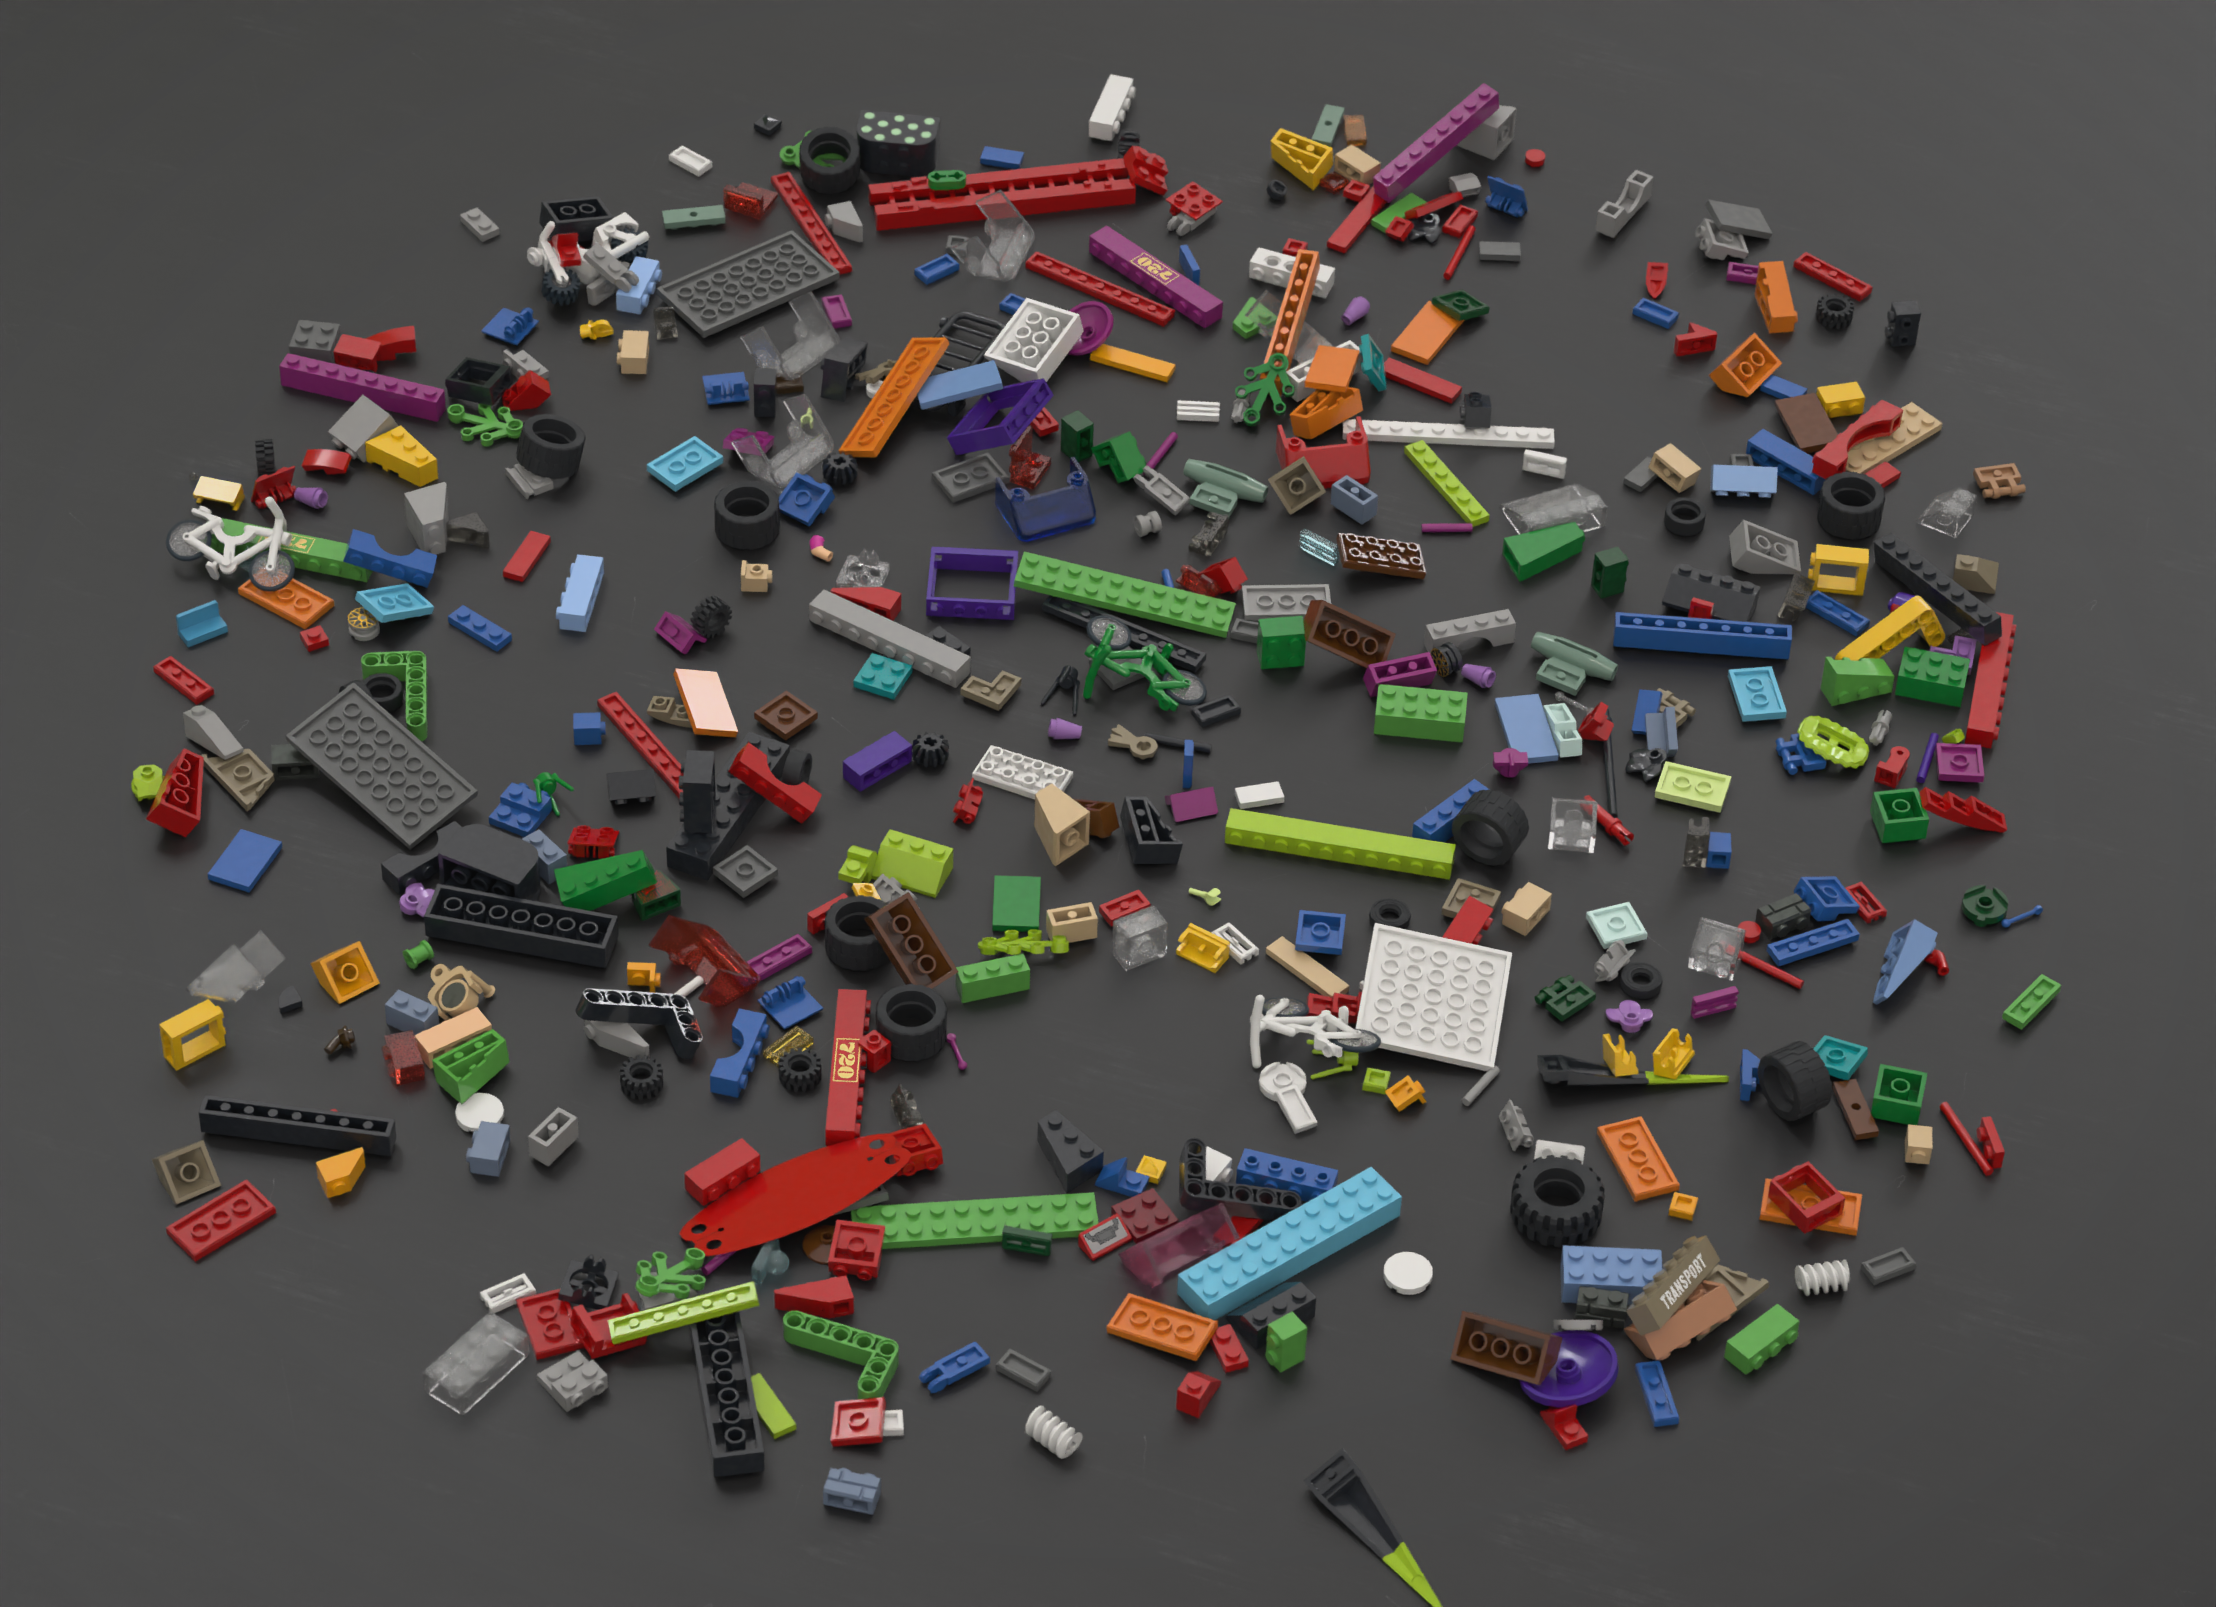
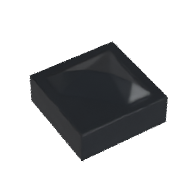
[754,114,782,136]

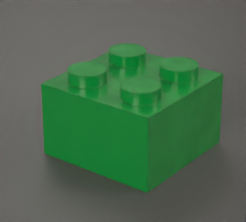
[1257,616,1306,669]
[1870,788,1929,843]
[1871,1064,1927,1125]

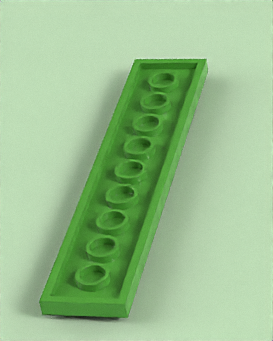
[1014,552,1236,638]
[851,1192,1098,1249]

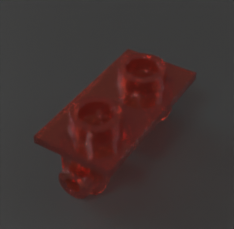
[1176,564,1223,598]

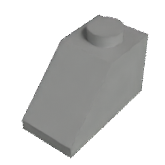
[825,201,863,242]

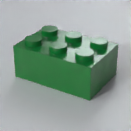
[1895,646,1970,707]

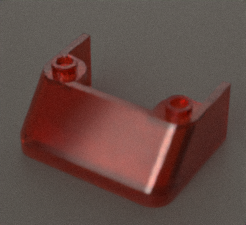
[649,915,762,1008]

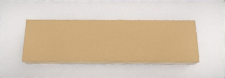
[1266,936,1350,997]

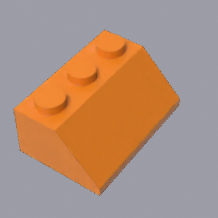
[1708,333,1782,397]

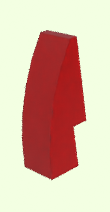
[366,326,416,361]

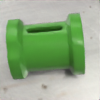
[403,940,434,969]

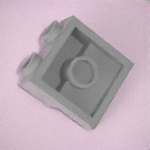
[1696,218,1749,260]
[537,1351,608,1412]

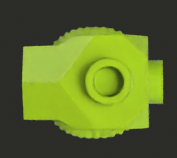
[131,765,164,802]

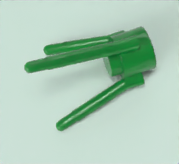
[533,772,574,816]

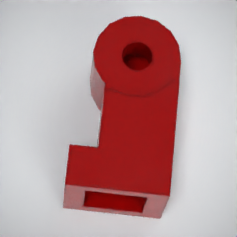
[1874,746,1910,789]

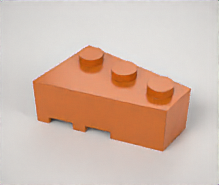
[1755,261,1798,334]
[1290,387,1363,439]

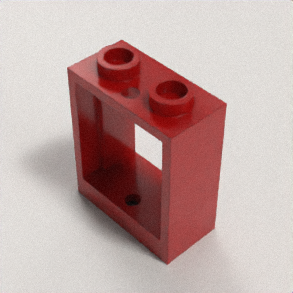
[1768,1161,1845,1234]

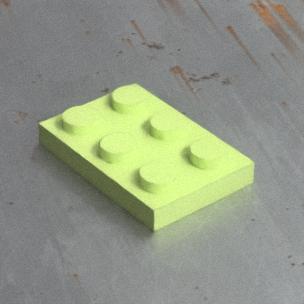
[1655,761,1731,813]

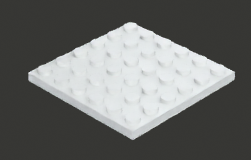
[1353,923,1512,1071]

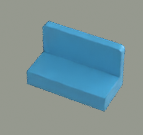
[176,600,228,647]

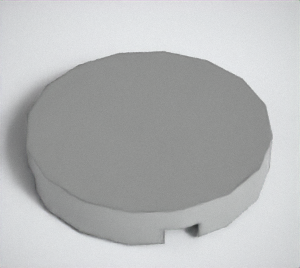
[1553,1320,1603,1330]

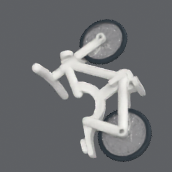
[166,497,295,592]
[1250,995,1381,1068]

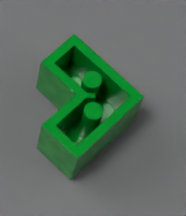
[1091,431,1146,483]

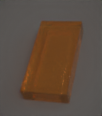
[1343,115,1367,145]

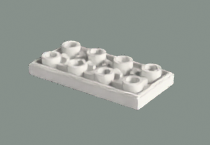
[972,745,1073,799]

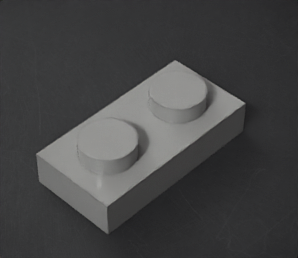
[460,208,500,242]

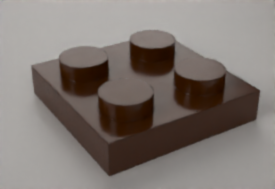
[754,690,818,741]

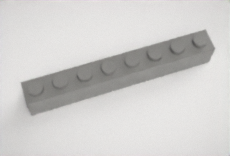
[809,590,971,688]

